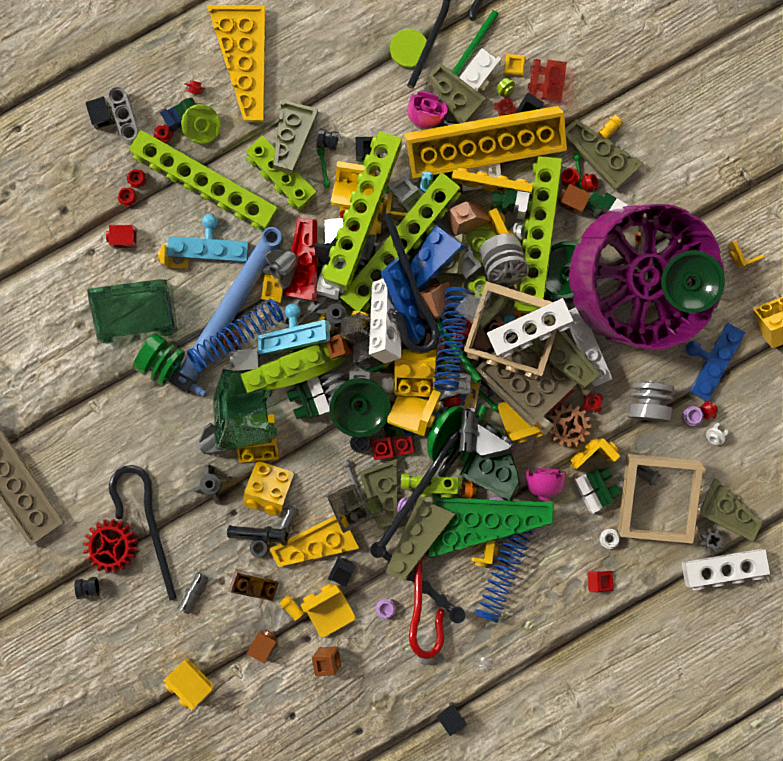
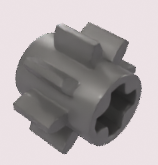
[699,528,725,553]

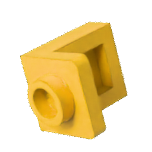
[471,540,498,567]

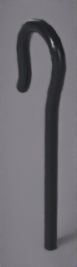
[407,0,484,89]
[383,213,440,354]
[377,430,461,550]
[108,465,177,601]

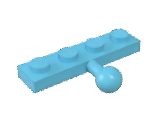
[167,214,248,262]
[258,304,330,356]

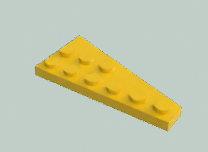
[207,5,266,122]

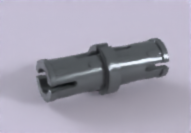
[459,410,475,453]
[178,572,208,614]

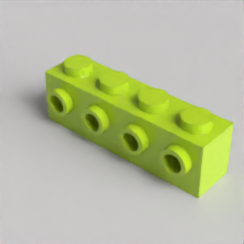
[245,135,317,212]

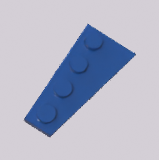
[410,225,466,292]
[381,257,426,344]

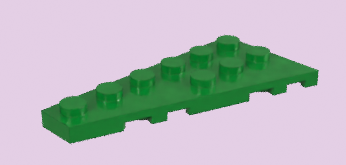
[429,497,554,558]

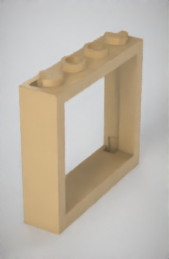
[464,281,557,379]
[618,454,705,544]

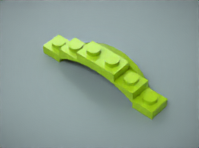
[240,342,352,394]

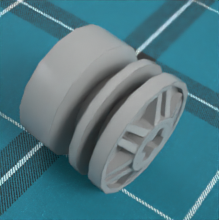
[479,234,529,287]
[628,381,674,422]

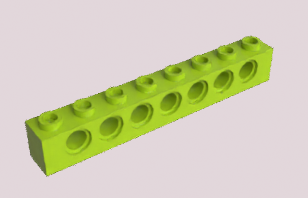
[129,130,279,231]
[322,131,402,291]
[514,156,562,315]
[340,172,461,312]

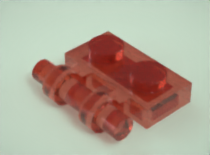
[527,59,567,102]

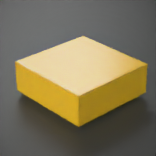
[504,54,526,77]

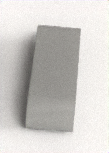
[108,86,140,145]

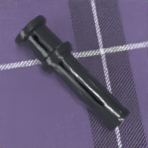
[227,525,289,546]

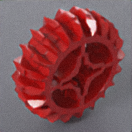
[83,519,138,574]

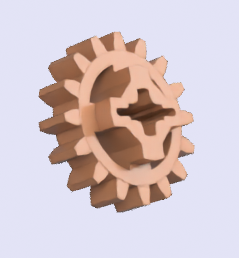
[548,404,592,447]

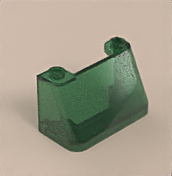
[87,279,178,344]
[213,369,277,451]

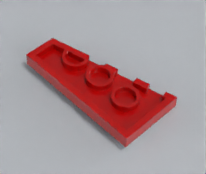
[282,218,317,301]

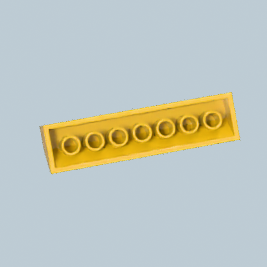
[403,106,567,179]

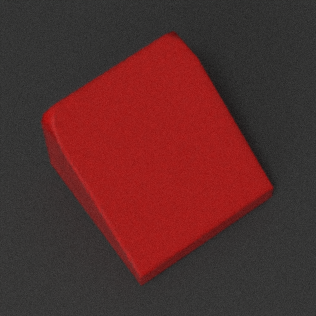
[588,571,614,592]

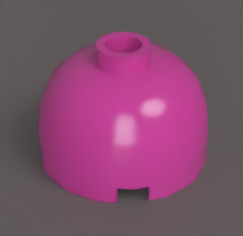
[407,91,448,129]
[526,468,566,500]

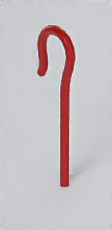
[408,557,445,659]

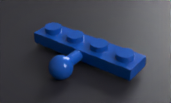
[685,323,745,401]

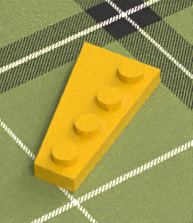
[451,168,533,196]
[270,512,359,567]

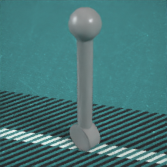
[343,460,363,499]

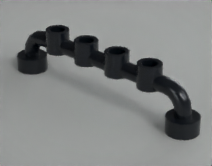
[370,541,466,623]

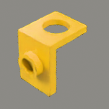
[383,190,408,220]
[728,240,765,269]
[158,244,189,269]

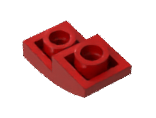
[371,435,416,460]

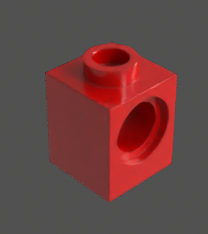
[106,225,137,248]

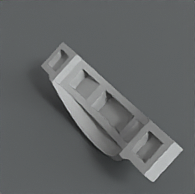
[389,175,482,279]
[349,371,471,403]

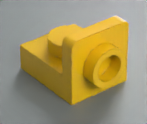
[261,273,283,303]

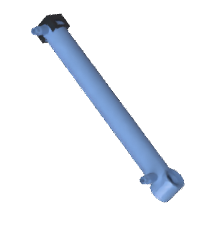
[169,227,283,397]

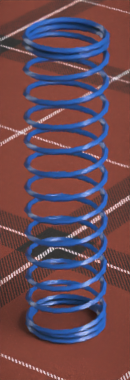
[433,287,471,391]
[187,299,284,372]
[474,529,535,623]

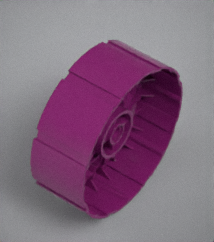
[570,204,724,350]

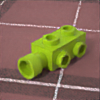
[401,474,462,498]

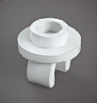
[706,423,728,445]

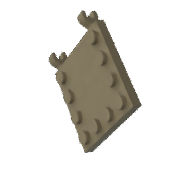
[476,324,594,435]

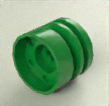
[133,334,185,387]

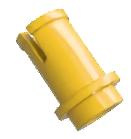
[598,115,623,140]
[279,595,304,621]

